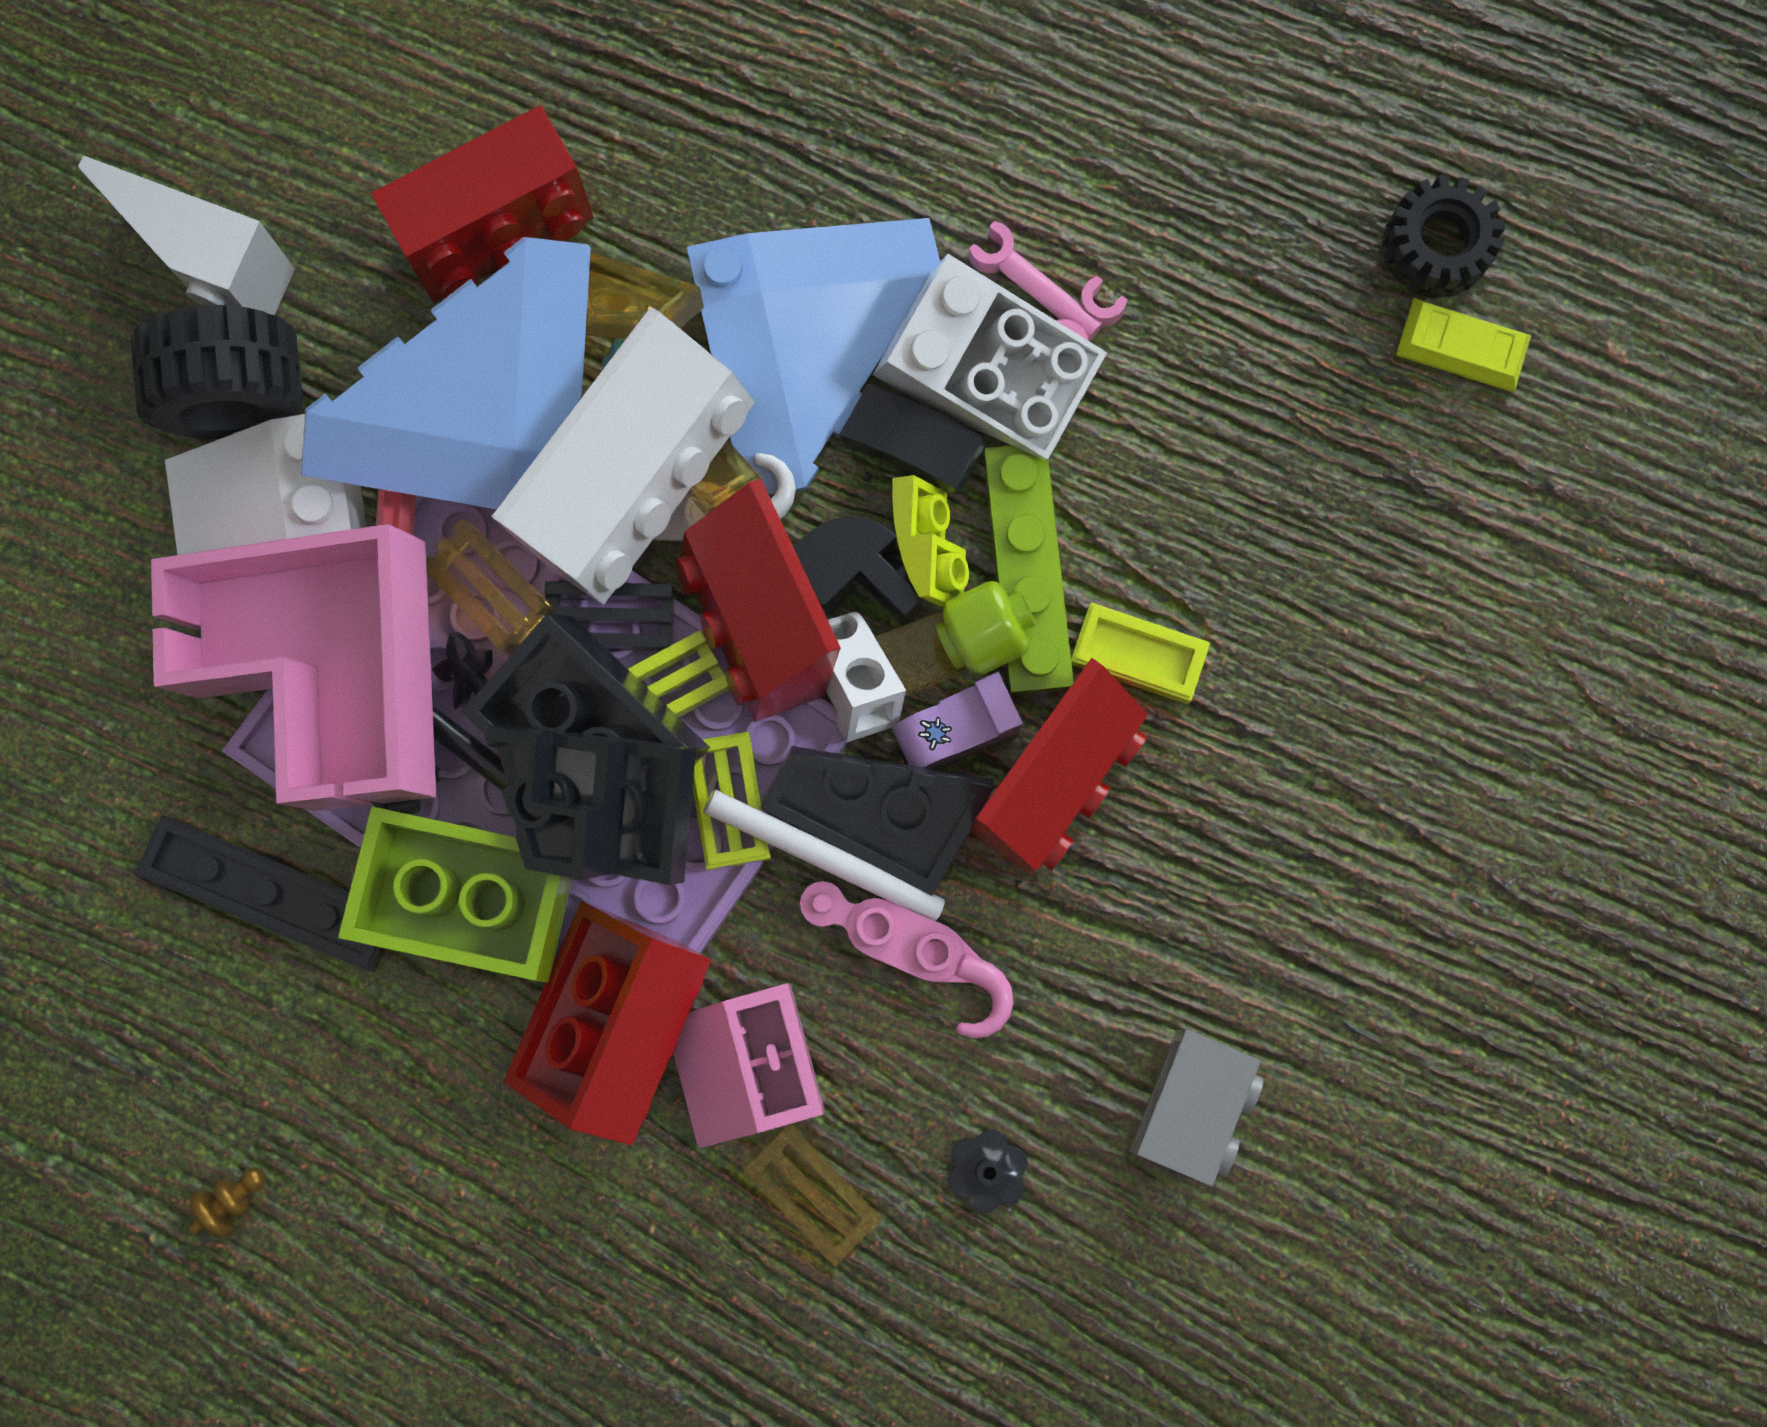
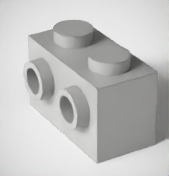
[1129,1029,1263,1187]

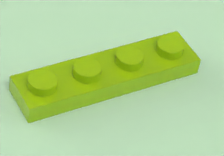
[983,446,1074,696]

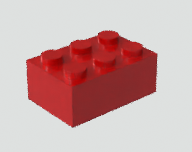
[371,105,594,303]

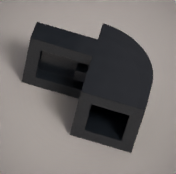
[793,517,923,628]

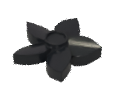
[432,632,493,709]

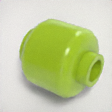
[936,581,1036,675]

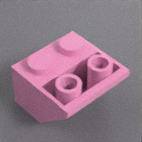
[673,983,825,1148]

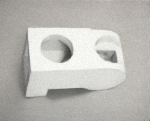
[826,612,906,743]

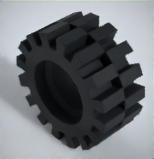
[1382,175,1505,298]

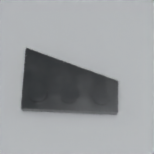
[761,746,995,896]

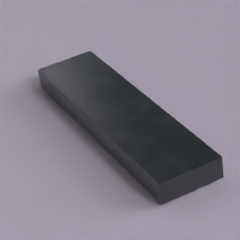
[135,815,385,972]

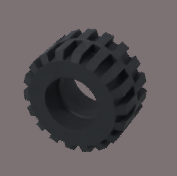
[131,305,304,439]

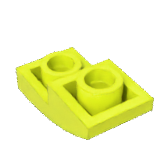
[892,475,969,607]

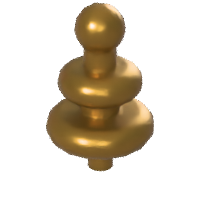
[188,1167,266,1238]

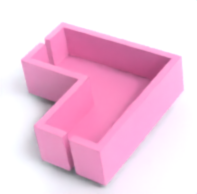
[151,524,436,811]

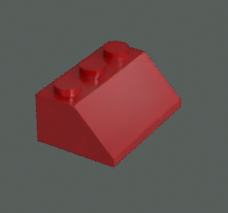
[675,478,841,722]
[970,658,1148,877]
[503,901,712,1145]

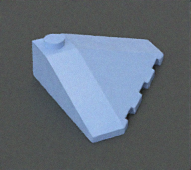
[687,218,940,498]
[301,237,591,509]

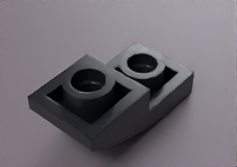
[839,384,987,495]

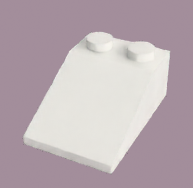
[78,155,295,315]
[165,414,367,555]

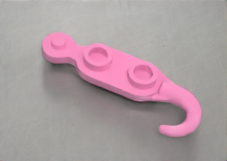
[800,881,1014,1039]

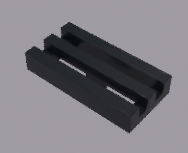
[543,581,674,651]

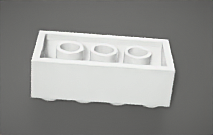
[491,307,755,605]

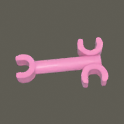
[968,221,1127,342]

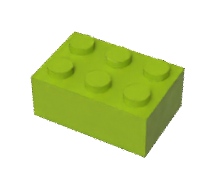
[338,806,573,983]

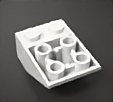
[873,254,1107,461]

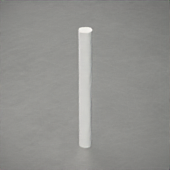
[703,789,945,921]

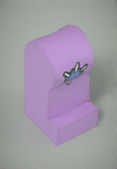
[891,672,1023,769]

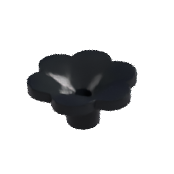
[948,1129,1028,1214]

